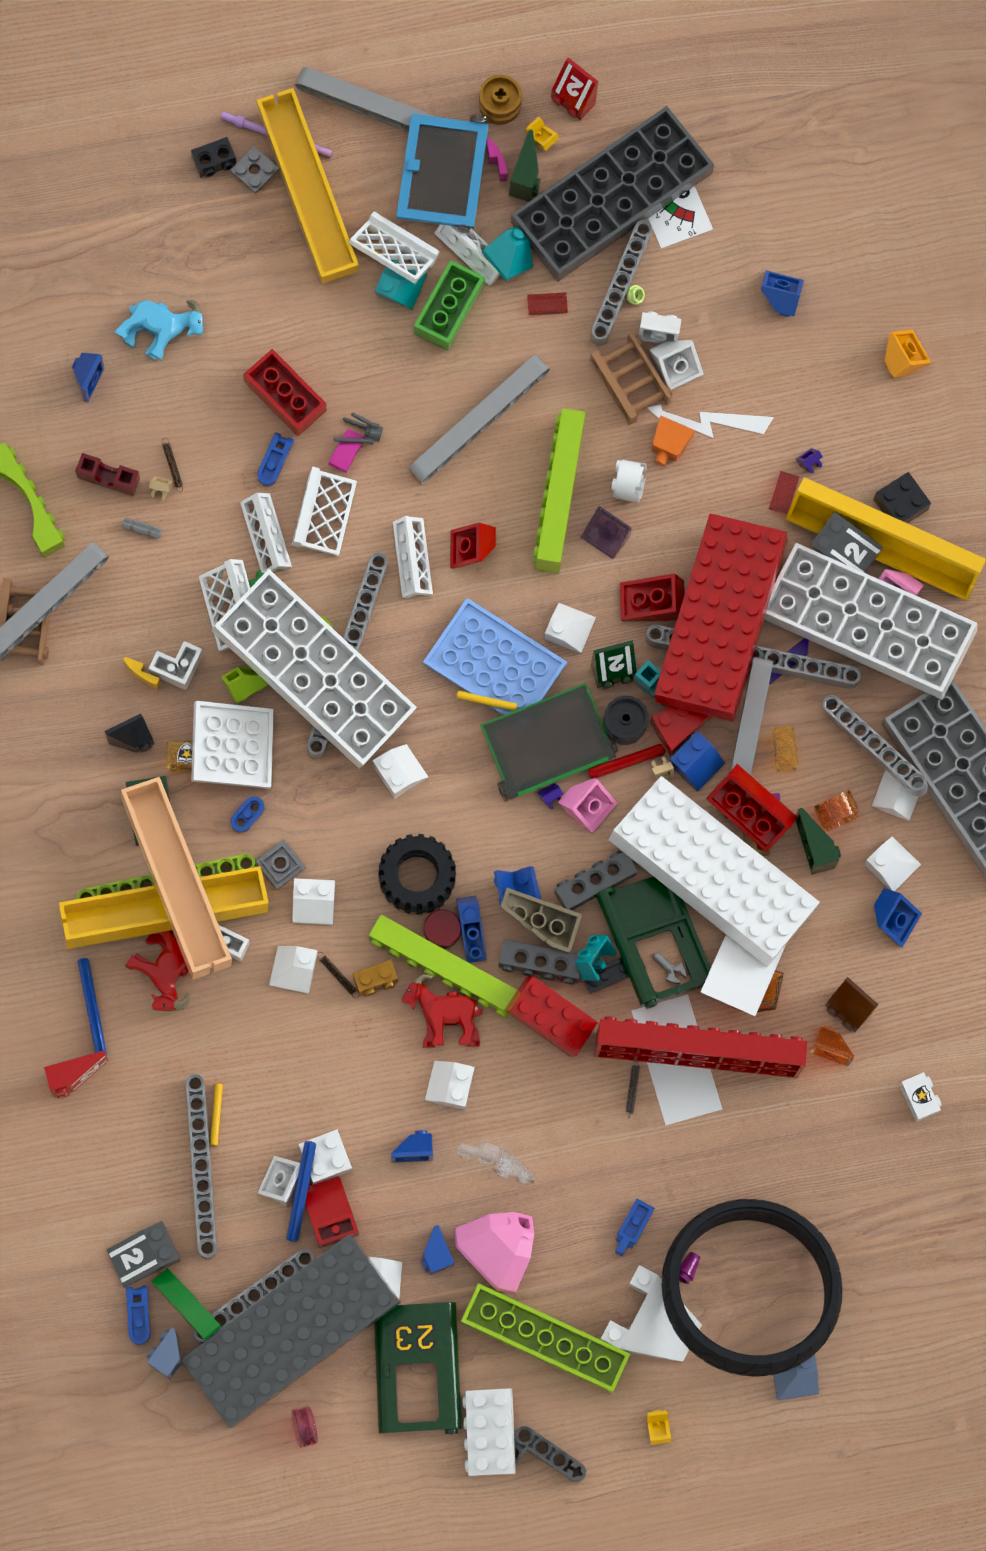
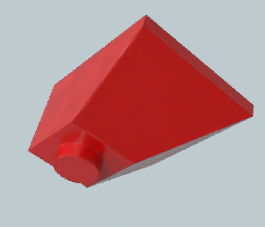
[450,522,496,569]

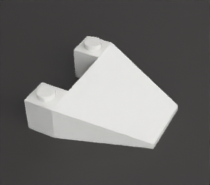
[600,1265,702,1362]

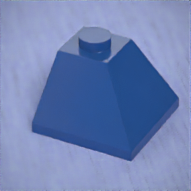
[761,270,804,316]
[72,353,105,402]
[874,888,922,947]
[391,1130,433,1163]

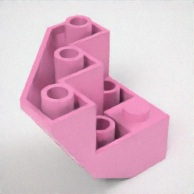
[454,1212,534,1294]

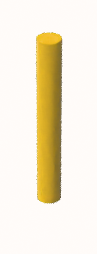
[457,691,517,711]
[210,1083,223,1146]

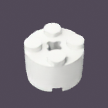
[611,460,647,503]

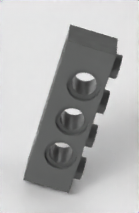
[555,851,638,910]
[498,939,580,984]

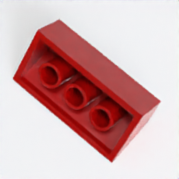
[706,764,797,852]

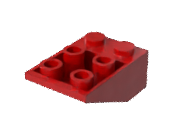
[305,1176,359,1248]

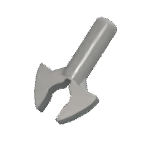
[653,952,686,984]

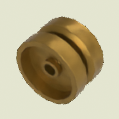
[479,75,522,125]

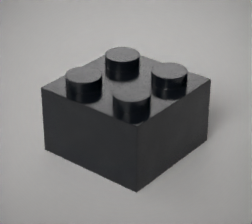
[873,471,931,524]

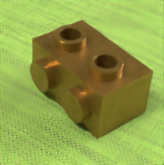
[353,960,398,997]

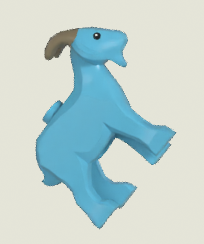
[114,300,203,361]

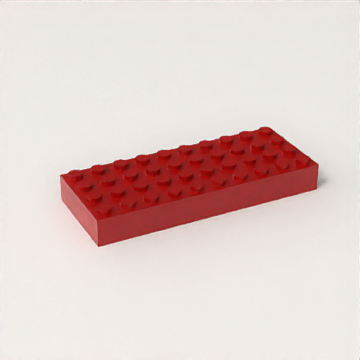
[654,513,788,722]
[594,1016,808,1078]

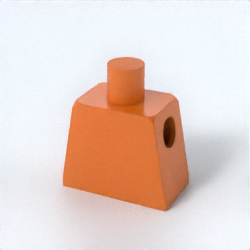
[651,416,695,467]

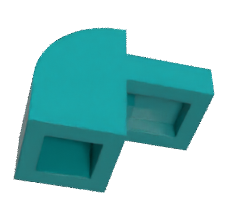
[633,660,664,706]

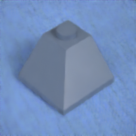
[773,1354,819,1400]

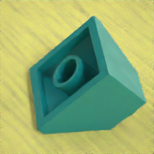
[482,226,533,281]
[375,260,428,310]

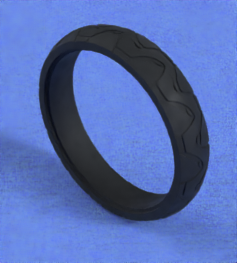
[661,1199,842,1377]

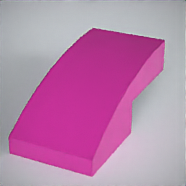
[486,139,508,182]
[328,429,365,473]

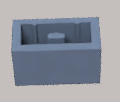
[147,1328,182,1380]

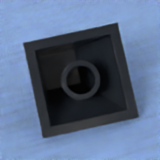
[105,713,154,753]

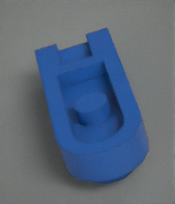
[257,432,294,486]
[126,1286,150,1345]

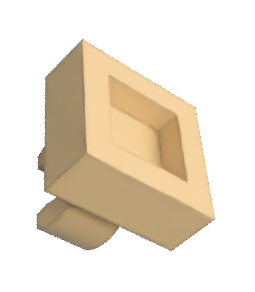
[149,476,173,500]
[652,757,674,782]

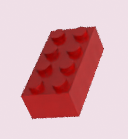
[243,349,327,436]
[504,976,598,1057]

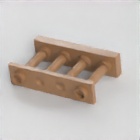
[590,332,672,425]
[0,578,49,665]

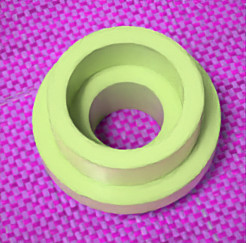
[627,285,645,305]

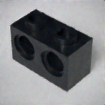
[191,137,236,178]

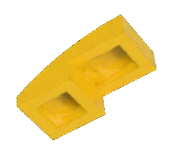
[124,657,161,690]

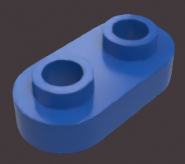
[231,796,264,833]

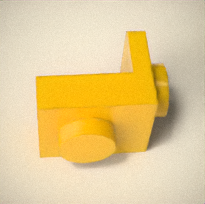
[526,117,559,151]
[647,1410,671,1445]

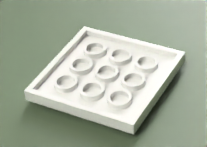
[191,701,273,789]

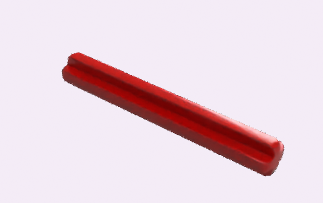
[588,744,665,779]

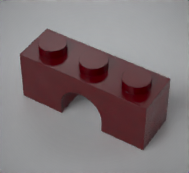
[75,453,140,496]

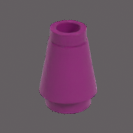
[679,1252,700,1284]

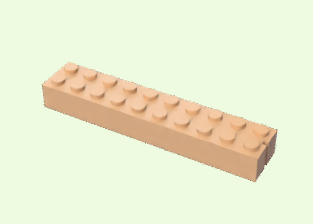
[121,777,232,980]

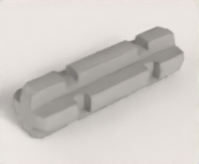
[122,517,161,539]

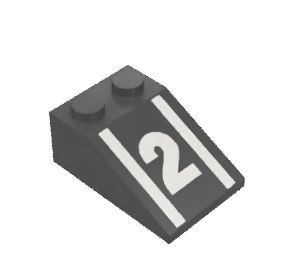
[811,512,883,573]
[107,1221,180,1288]

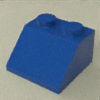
[669,731,725,792]

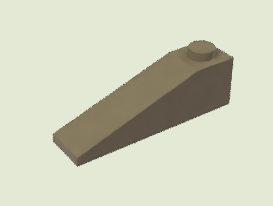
[500,888,583,953]

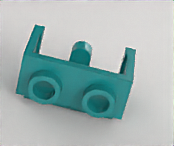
[575,935,617,981]

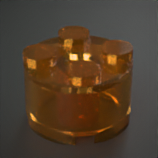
[813,790,860,832]

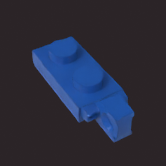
[615,1199,655,1256]

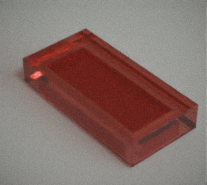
[527,292,568,315]
[769,471,799,514]

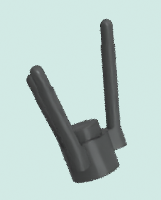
[333,413,383,445]

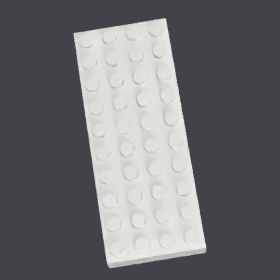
[764,543,977,700]
[211,569,417,769]
[608,776,820,967]

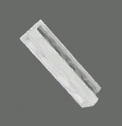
[434,213,500,286]
[240,493,292,573]
[393,516,433,598]

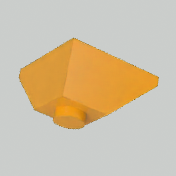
[885,329,931,378]

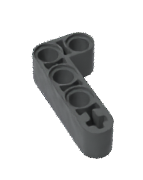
[514,1426,586,1482]

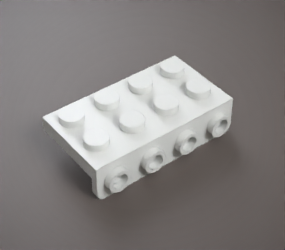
[463,1388,516,1477]

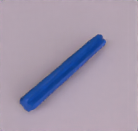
[78,958,107,1055]
[286,1141,316,1242]

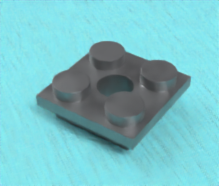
[230,146,279,193]
[255,839,306,890]

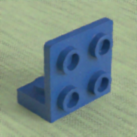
[494,866,541,905]

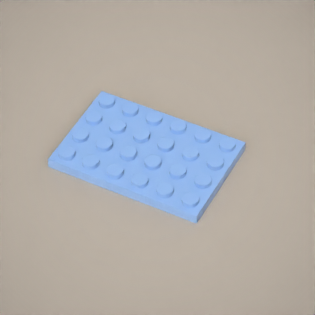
[423,598,567,728]

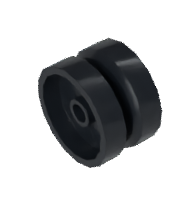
[603,696,648,745]

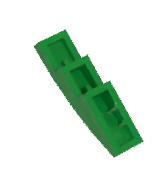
[151,1268,221,1341]

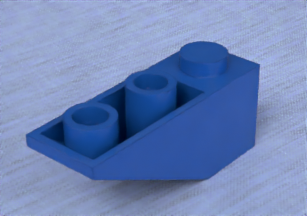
[456,895,487,963]

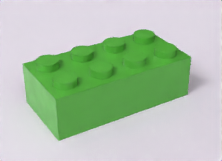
[414,260,485,351]

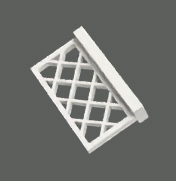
[349,211,440,284]
[291,467,357,556]
[199,559,250,652]

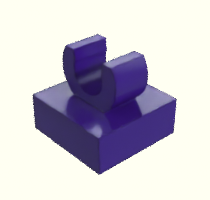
[796,448,823,474]
[537,783,563,809]

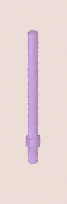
[221,112,333,158]

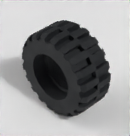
[379,834,456,915]

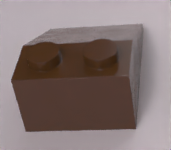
[825,977,879,1033]

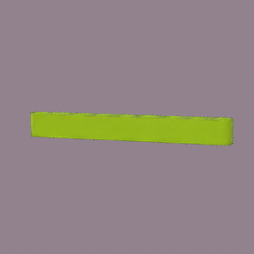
[77,854,256,899]

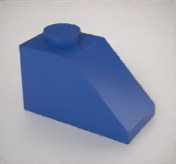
[421,1225,454,1275]

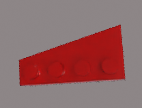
[650,706,712,756]

